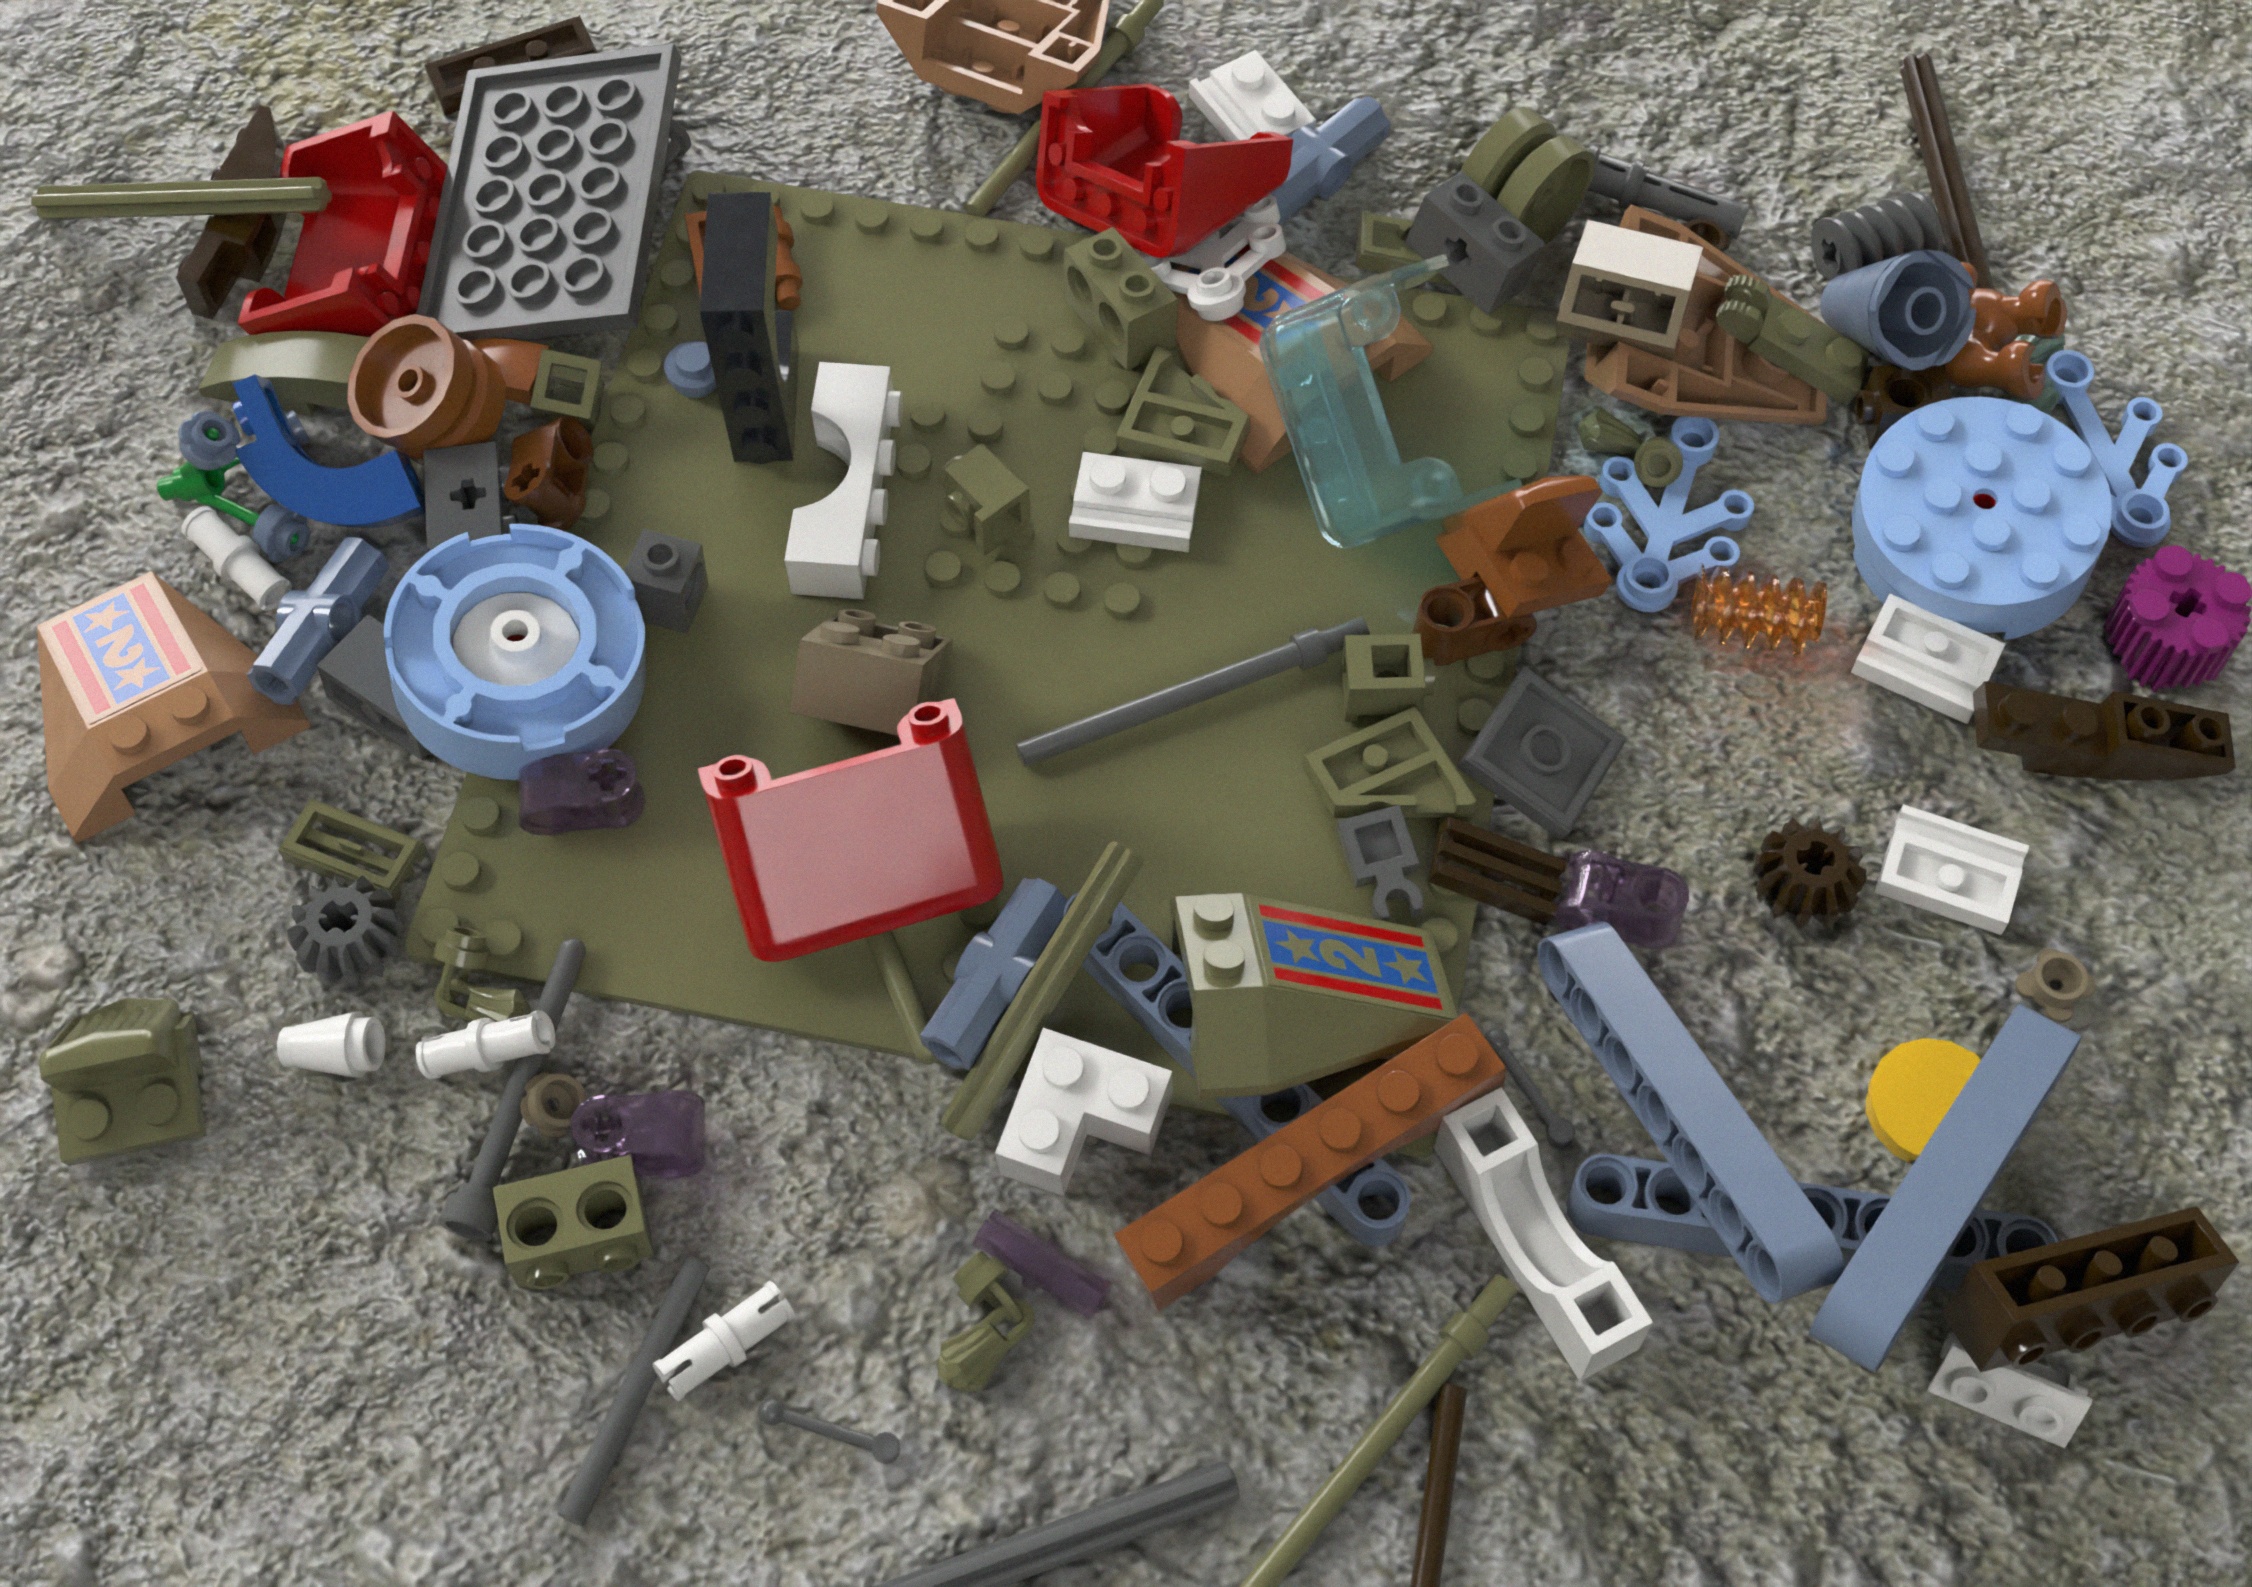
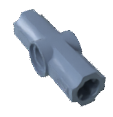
[1270,95,1391,225]
[246,537,390,705]
[920,878,1068,1071]

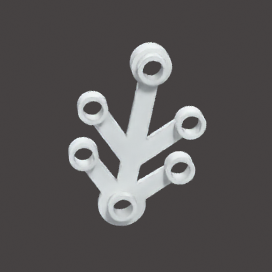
[1135,194,1286,321]

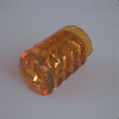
[1691,562,1827,657]

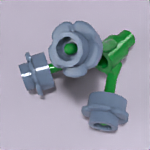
[157,410,311,563]

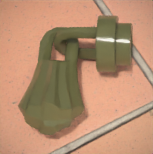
[1577,407,1683,487]
[433,926,531,1023]
[936,1251,1035,1394]

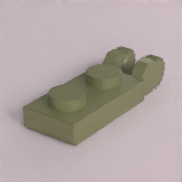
[1716,274,1871,404]

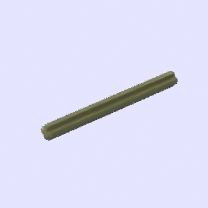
[31,177,332,220]

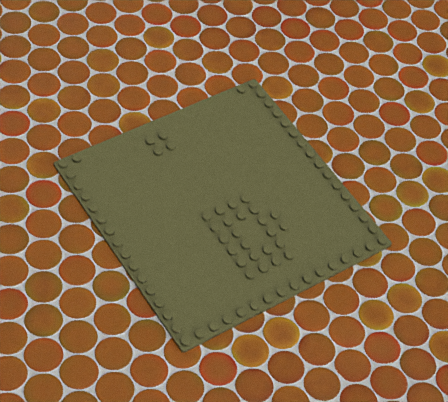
[404,170,1571,1158]

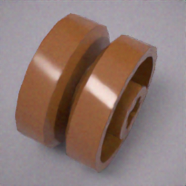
[347,314,506,466]

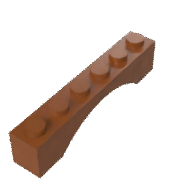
[1114,1012,1506,1311]

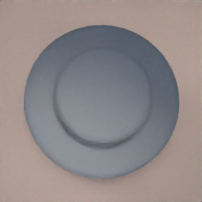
[664,341,717,398]

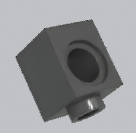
[624,528,709,634]

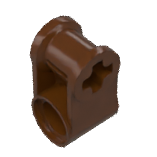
[504,415,593,531]
[1412,575,1537,666]

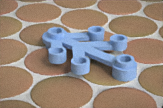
[2044,350,2188,548]
[1584,416,1754,612]

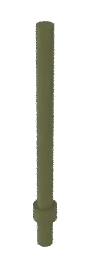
[964,0,1164,217]
[1239,1274,1518,1587]

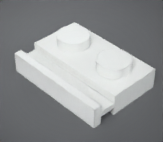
[1189,50,1316,142]
[1069,452,1202,552]
[1851,593,2006,724]
[1874,804,2029,935]

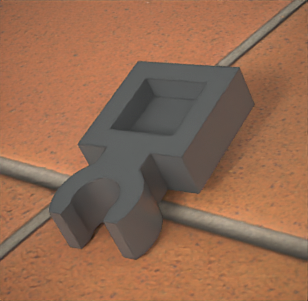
[1336,805,1423,922]

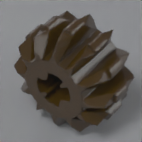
[1752,817,1867,930]

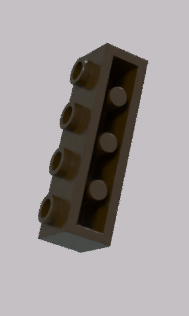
[1941,1206,2240,1372]

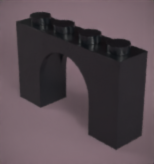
[700,192,799,464]

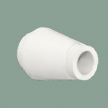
[277,1011,386,1078]

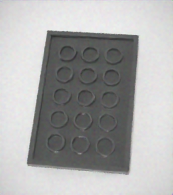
[416,43,682,341]

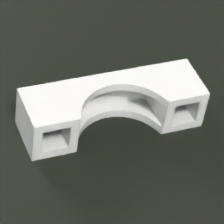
[784,362,903,599]
[1434,1087,1653,1381]

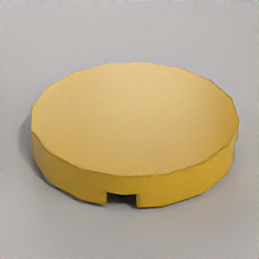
[1865,1038,1981,1163]

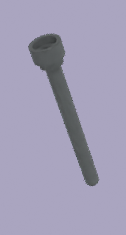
[439,938,586,1241]

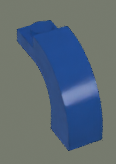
[232,374,426,529]

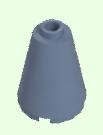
[1820,249,1976,370]

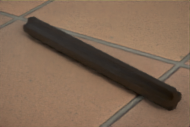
[1900,53,1995,289]

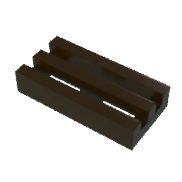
[1428,816,1567,926]

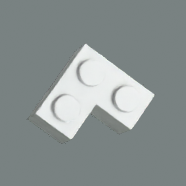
[995,1028,1173,1196]

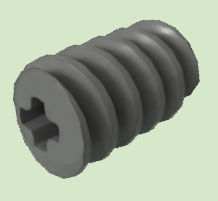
[1811,191,1944,281]

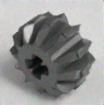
[287,874,405,989]

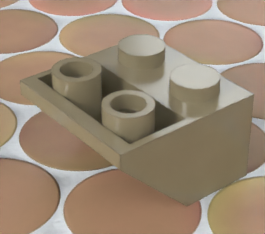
[1556,220,1703,361]
[790,609,953,735]

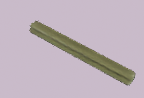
[941,841,1143,1141]

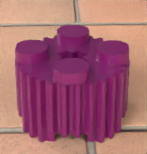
[2103,545,2252,692]

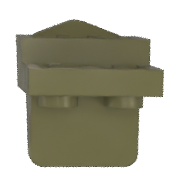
[39,998,206,1166]

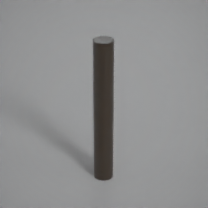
[1410,1384,1467,1587]

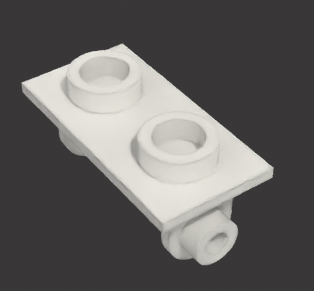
[1928,1331,2093,1448]

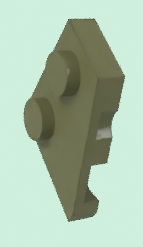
[1116,346,1251,477]
[1303,706,1477,818]

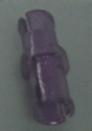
[973,1208,1113,1321]

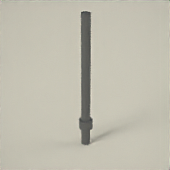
[1015,617,1370,767]

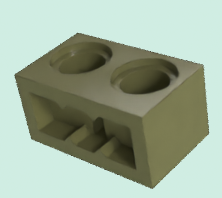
[1064,227,1178,371]
[493,1154,655,1290]

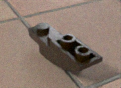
[176,105,287,320]
[1973,681,2236,780]

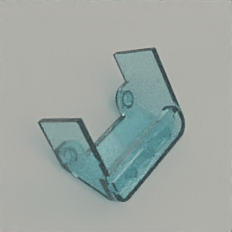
[1259,253,1523,549]

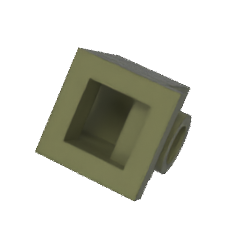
[530,348,605,430]
[938,443,1031,556]
[1341,634,1435,722]

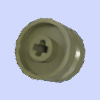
[1460,107,1596,244]

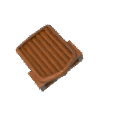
[1435,475,1613,619]

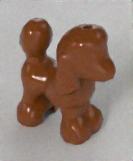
[1891,262,2068,401]

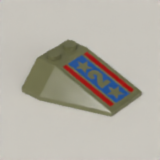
[1162,893,1458,1099]

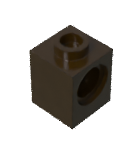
[1855,365,1952,449]

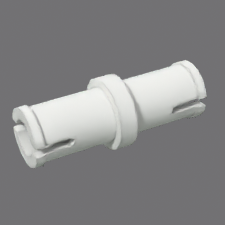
[181,506,292,611]
[416,1010,555,1079]
[653,1281,795,1401]

